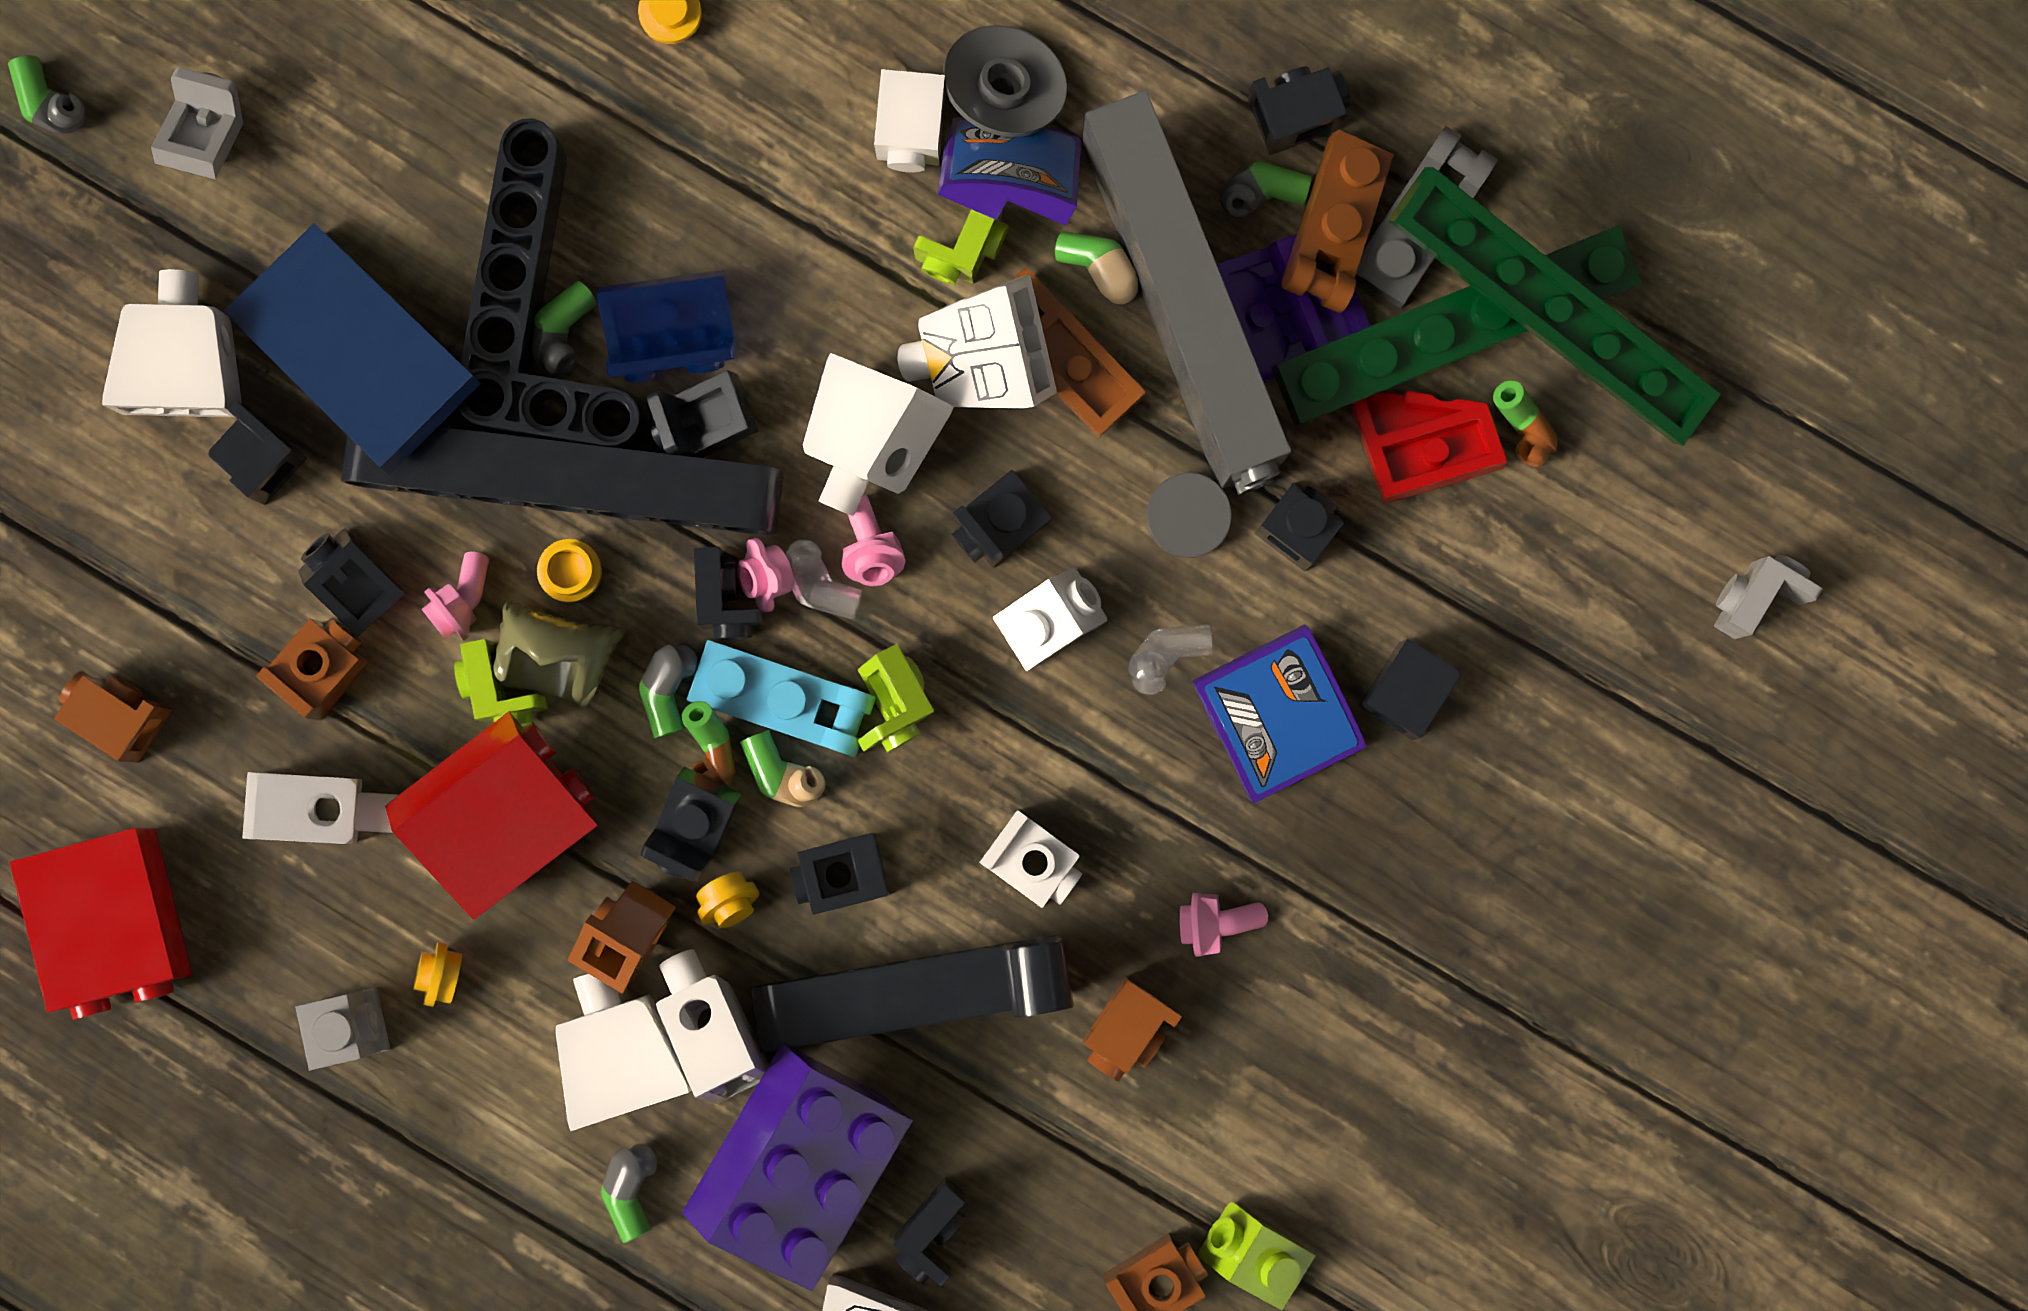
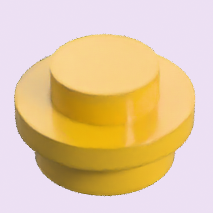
[638,0,702,44]
[537,539,602,603]
[696,872,759,928]
[413,942,462,1007]

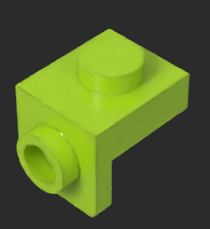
[913,209,1009,285]
[454,639,548,727]
[858,644,934,753]
[1198,1202,1316,1310]

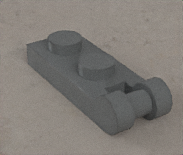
[1355,126,1498,309]

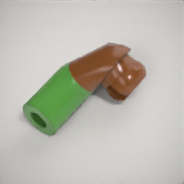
[1493,380,1558,467]
[682,701,737,786]

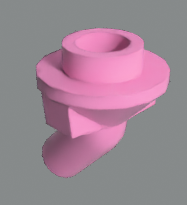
[842,494,906,586]
[422,552,489,641]
[1180,893,1268,956]

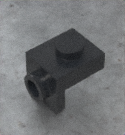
[647,370,758,458]

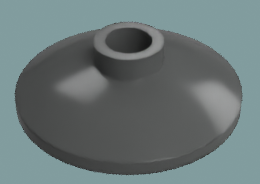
[943,25,1067,137]

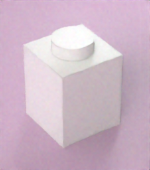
[874,69,946,172]

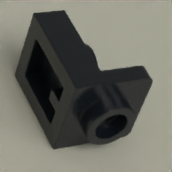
[951,470,1052,568]
[298,528,405,637]
[694,547,766,640]
[640,766,742,882]
[893,1177,966,1287]

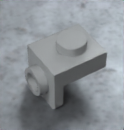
[151,67,244,180]
[1714,555,1823,639]

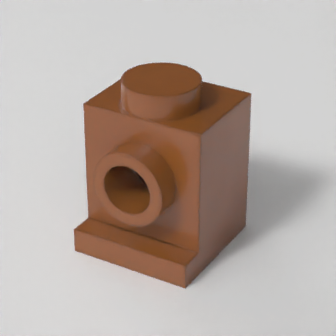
[256,618,370,720]
[54,670,173,763]
[567,881,676,994]
[1083,977,1182,1082]
[1103,1233,1209,1311]

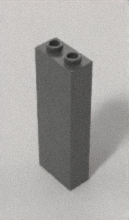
[1082,90,1291,495]

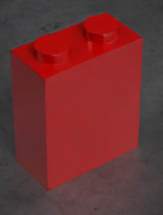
[385,711,598,921]
[9,827,192,1020]

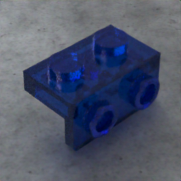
[597,270,737,382]

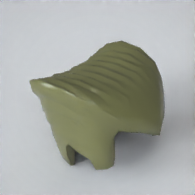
[493,600,625,706]

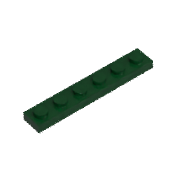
[1387,167,1721,446]
[1271,225,1642,426]

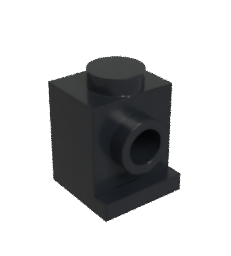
[1248,66,1351,155]
[1254,483,1344,571]
[790,833,891,915]

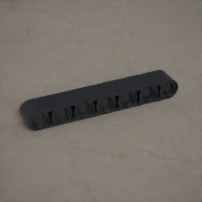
[341,427,784,536]

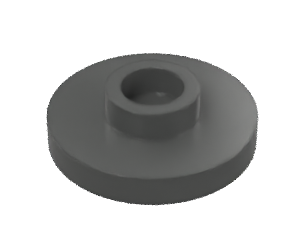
[1146,473,1231,558]

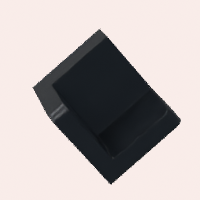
[208,400,307,505]
[1358,638,1460,740]

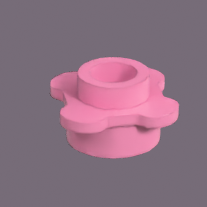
[737,538,793,613]

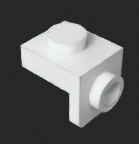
[993,568,1107,671]

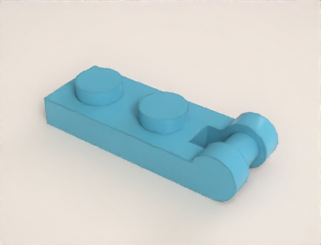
[687,640,876,757]

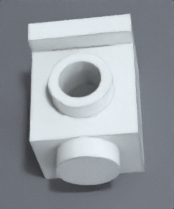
[979,810,1082,908]

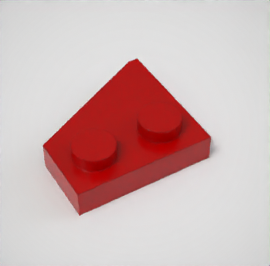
[1349,391,1507,505]

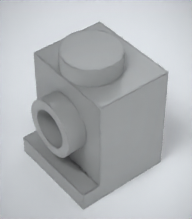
[295,987,391,1071]

